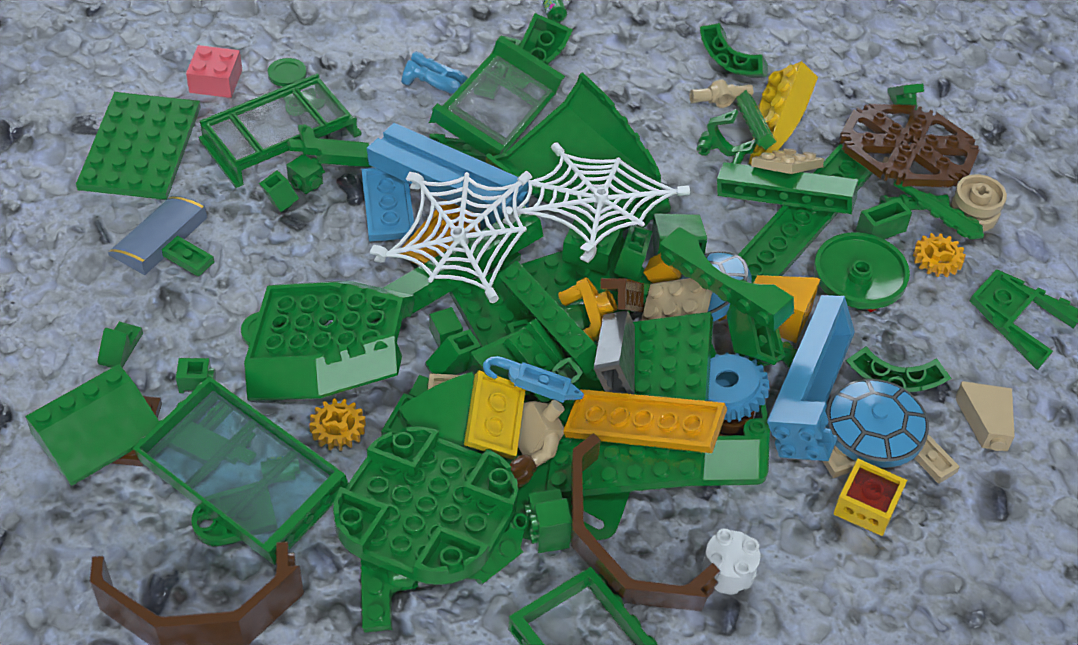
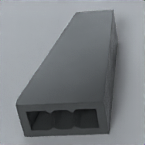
[594,310,635,394]

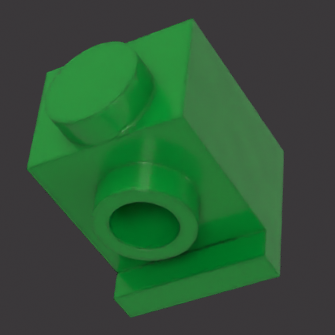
[176,358,216,393]

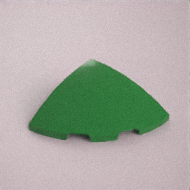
[399,371,485,453]

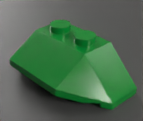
[726,279,785,365]

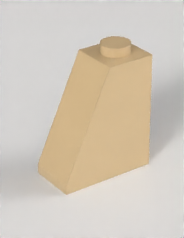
[956,381,1015,451]

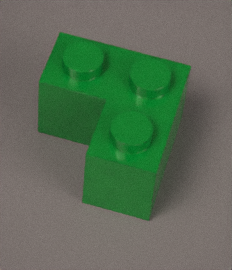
[524,489,572,553]

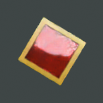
[833,459,907,537]

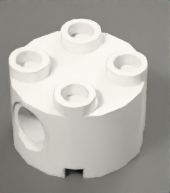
[702,528,761,595]

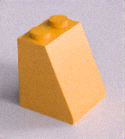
[754,275,820,343]

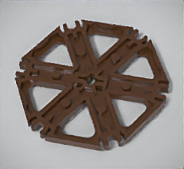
[839,104,980,188]

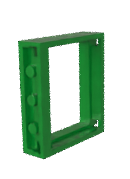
[508,567,658,645]

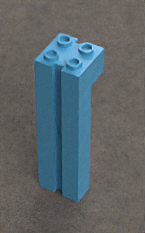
[367,123,529,230]
[767,295,855,461]

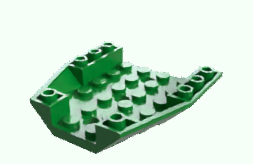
[244,280,415,401]

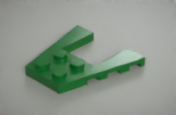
[969,269,1078,370]

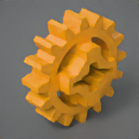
[913,233,966,277]
[309,398,366,451]

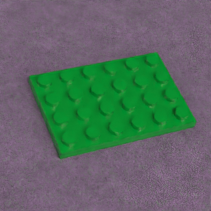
[76,92,201,200]

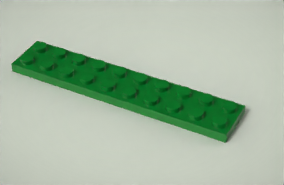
[738,144,873,283]

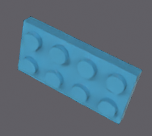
[361,168,415,242]

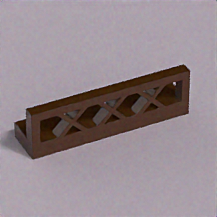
[601,278,644,312]

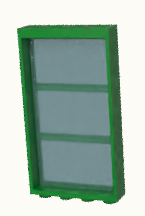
[133,376,348,565]

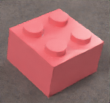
[186,45,242,98]

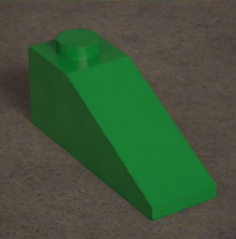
[614,225,653,281]

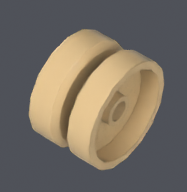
[950,174,1007,231]

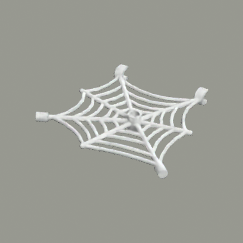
[502,143,690,263]
[370,171,532,303]

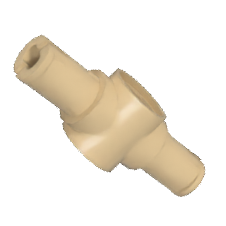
[689,80,754,108]

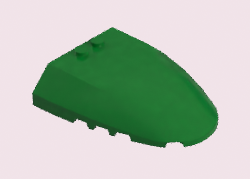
[485,72,661,223]

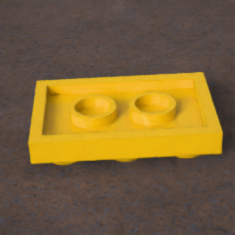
[464,371,526,459]

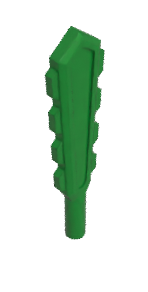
[893,180,984,240]

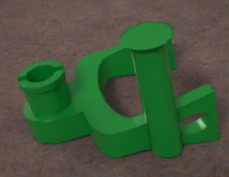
[696,109,757,164]

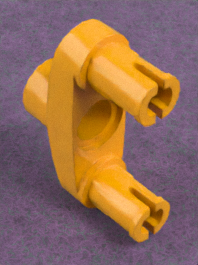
[558,277,617,342]

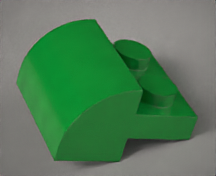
[504,319,568,372]

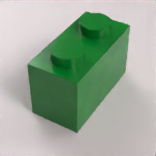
[856,198,912,239]

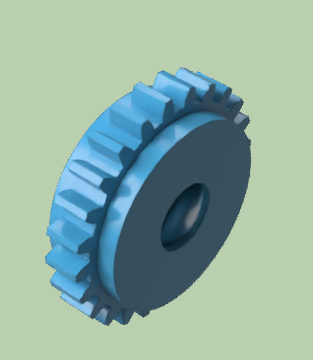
[708,353,770,422]

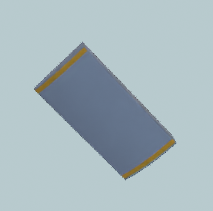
[108,196,207,275]

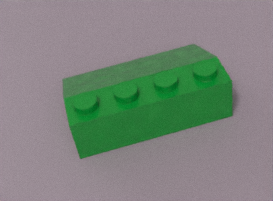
[25,364,159,486]

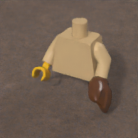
[510,400,564,488]

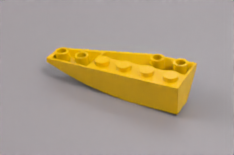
[749,61,818,165]

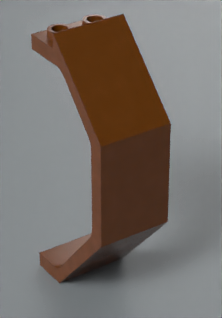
[571,433,721,612]
[90,542,304,645]

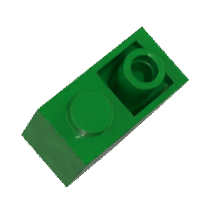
[425,329,481,375]

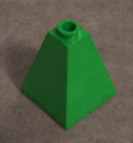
[466,332,530,403]

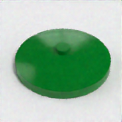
[814,232,910,309]

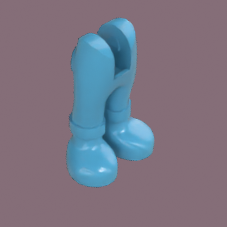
[402,51,468,94]

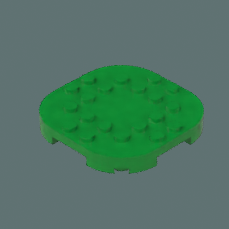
[333,427,518,585]

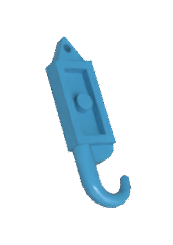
[483,356,584,403]

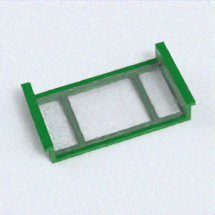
[429,35,565,156]
[198,73,362,188]

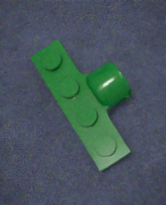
[361,559,418,633]

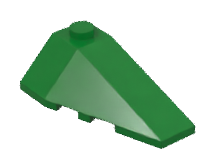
[504,13,573,91]

